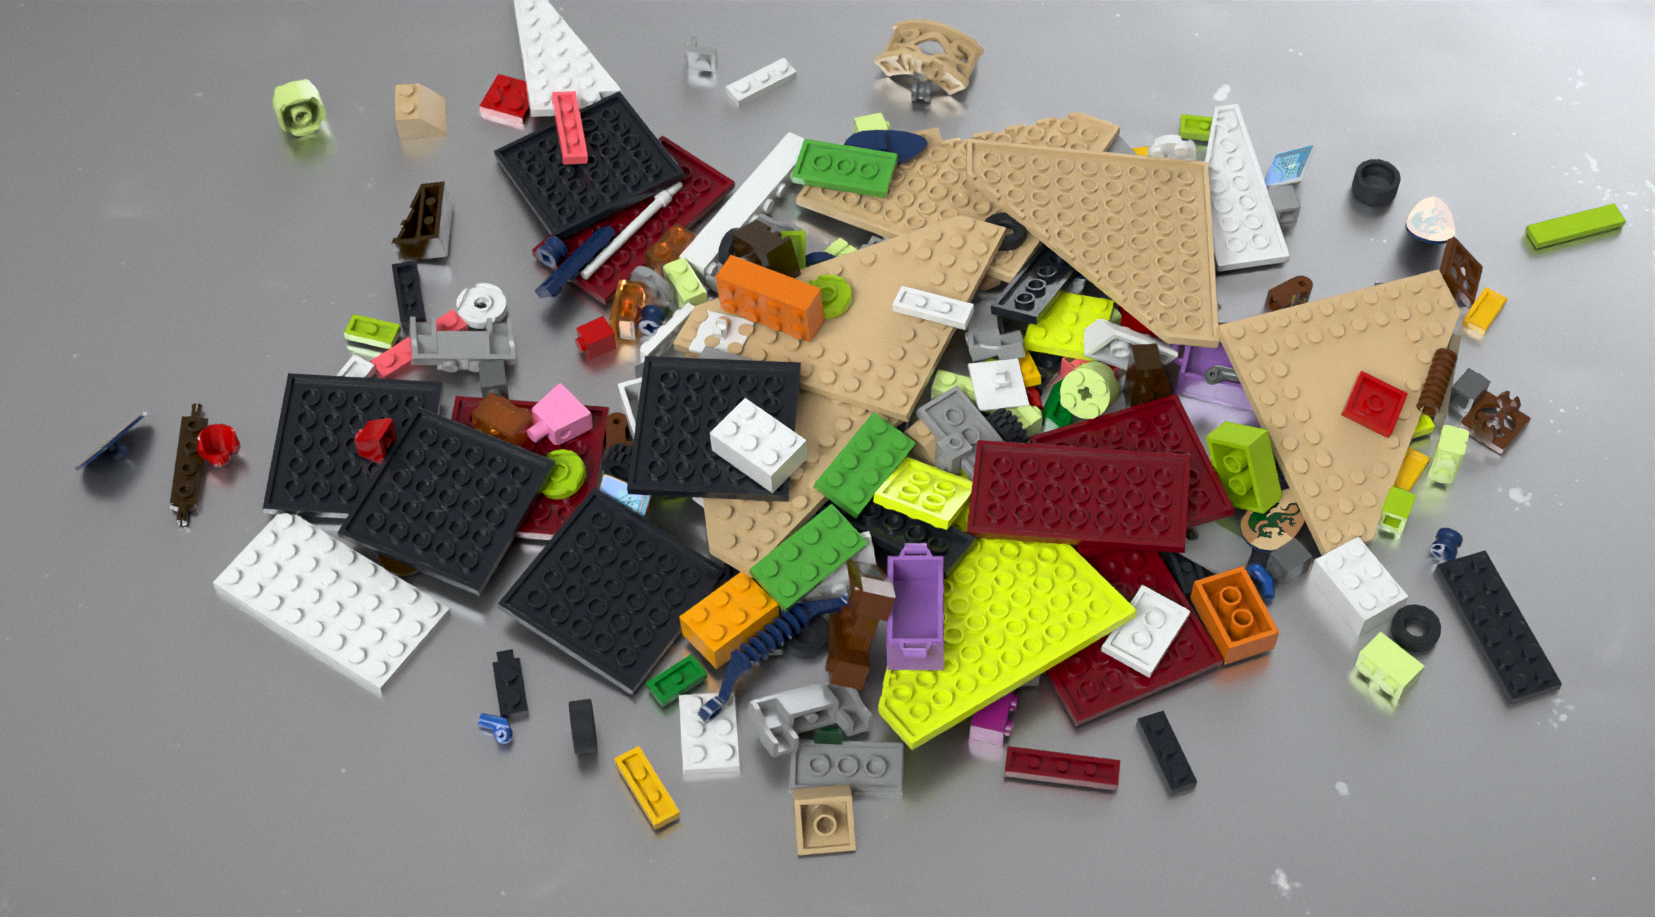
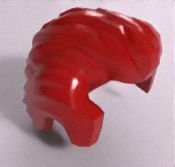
[197,423,241,467]

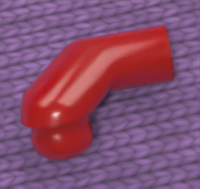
[1025,386,1043,411]

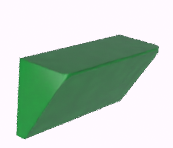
[1041,379,1073,429]

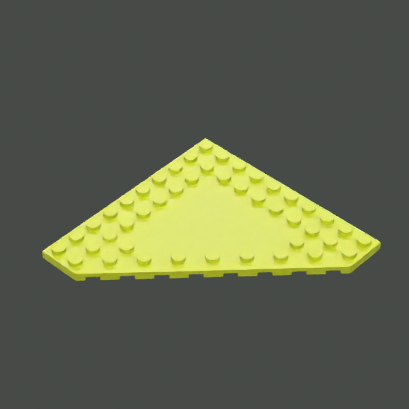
[878,466,1137,750]

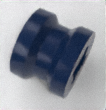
[536,236,568,268]
[638,305,666,336]
[1430,528,1463,561]

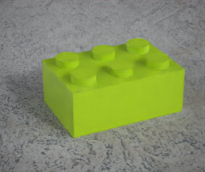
[1206,421,1282,514]

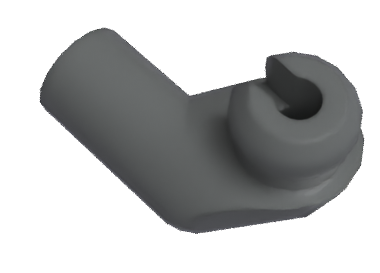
[1204,365,1239,385]

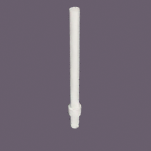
[580,182,683,279]

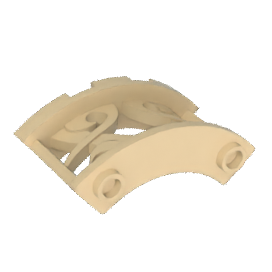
[874,19,984,95]

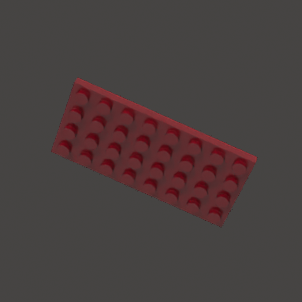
[532,135,735,305]
[967,440,1191,553]

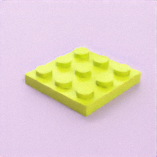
[1024,292,1115,361]
[873,457,973,530]

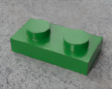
[646,654,708,708]

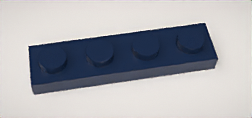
[535,226,616,298]

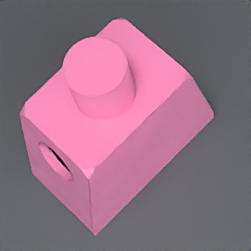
[527,383,593,445]

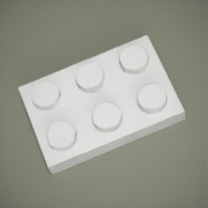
[1101,585,1190,678]
[679,691,740,775]

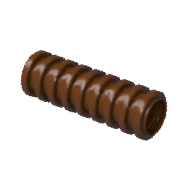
[1416,348,1458,416]

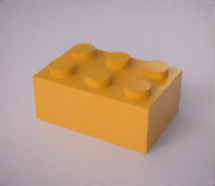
[679,572,780,669]

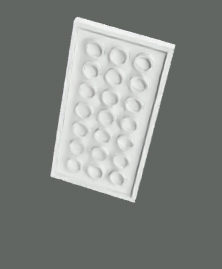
[213,513,451,693]

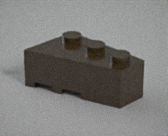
[391,181,453,262]
[732,219,801,279]
[1123,343,1175,408]

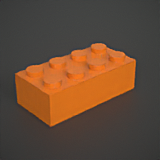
[716,255,825,343]

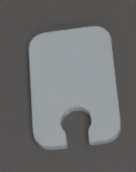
[1179,521,1252,574]

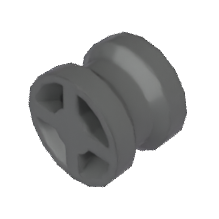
[911,78,932,103]

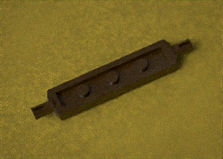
[170,403,209,526]

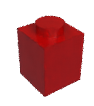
[575,316,616,360]

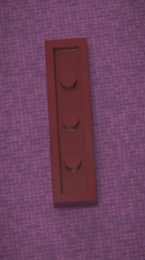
[1004,746,1120,790]

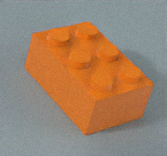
[1190,566,1279,665]

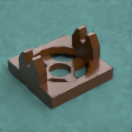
[1439,237,1483,306]
[1458,390,1531,455]

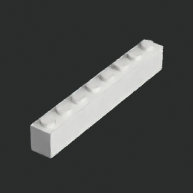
[679,132,804,284]

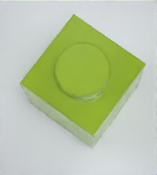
[1378,486,1417,533]

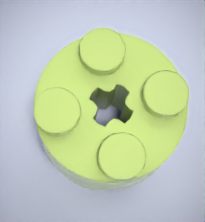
[272,79,326,136]
[1060,361,1120,419]

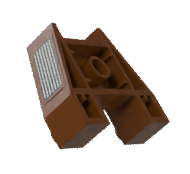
[825,559,896,690]

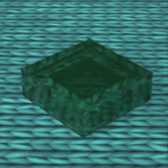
[814,726,843,745]

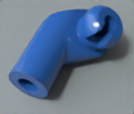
[1246,563,1275,601]
[478,713,513,744]

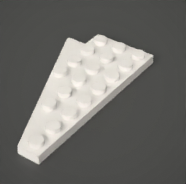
[513,0,621,117]
[1205,104,1290,272]

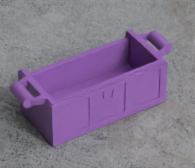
[1170,339,1254,412]
[886,543,944,670]

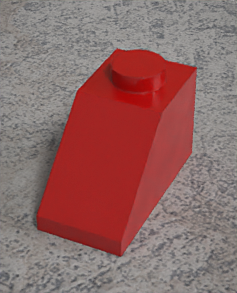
[355,418,397,464]

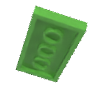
[792,139,898,198]
[813,412,916,519]
[749,504,868,612]

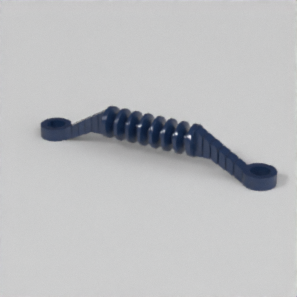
[698,590,849,724]

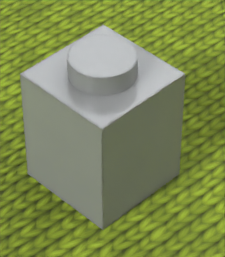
[1268,185,1301,225]

